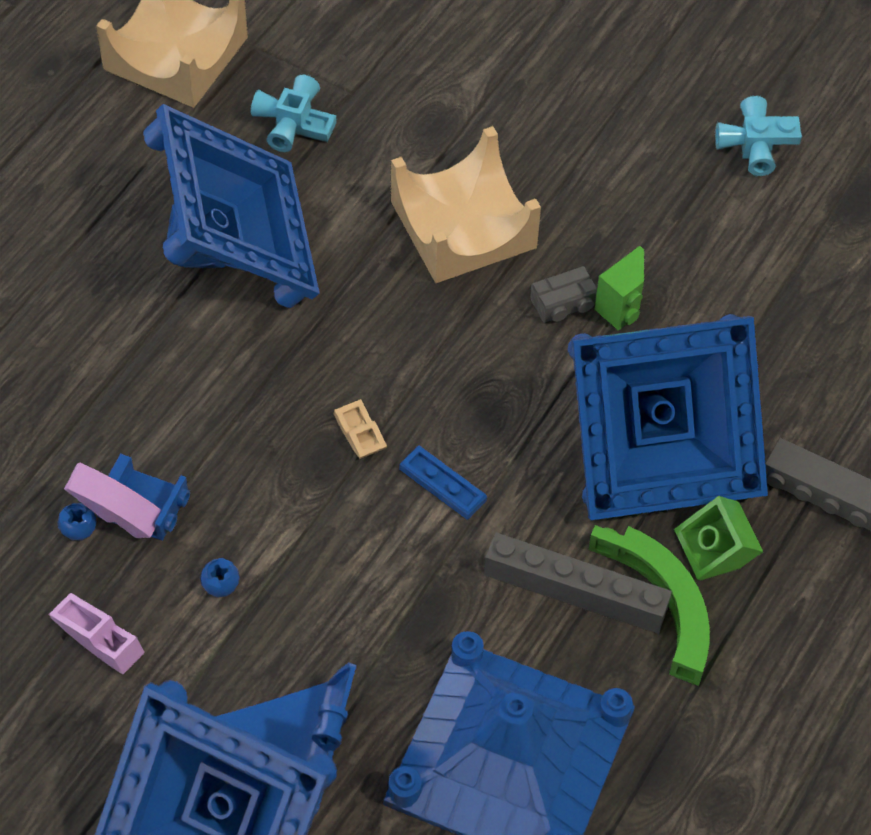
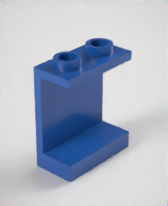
[96,454,190,541]

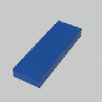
[399,445,487,520]

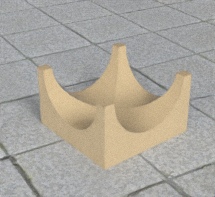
[96,0,248,108]
[391,126,541,283]

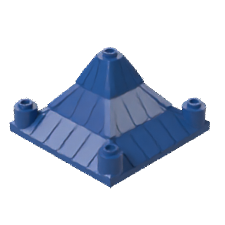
[143,104,320,308]
[568,314,768,520]
[384,631,635,835]
[95,680,337,835]

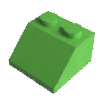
[594,246,644,330]
[674,496,763,580]

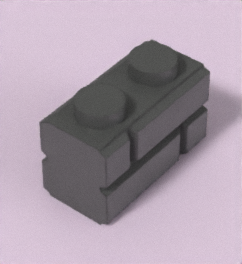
[530,266,597,323]

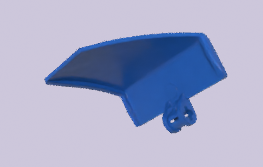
[215,663,356,815]

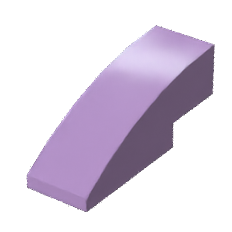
[64,463,162,538]
[49,593,145,674]

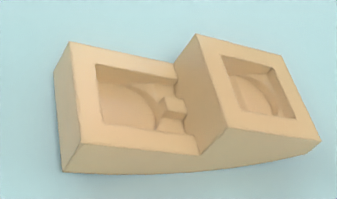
[334,399,387,459]

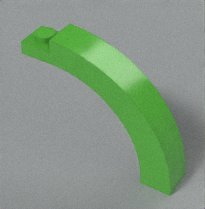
[589,525,710,686]

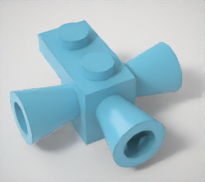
[251,75,336,152]
[715,96,802,176]

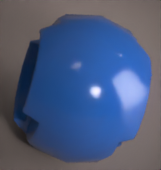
[58,503,97,541]
[200,558,240,597]

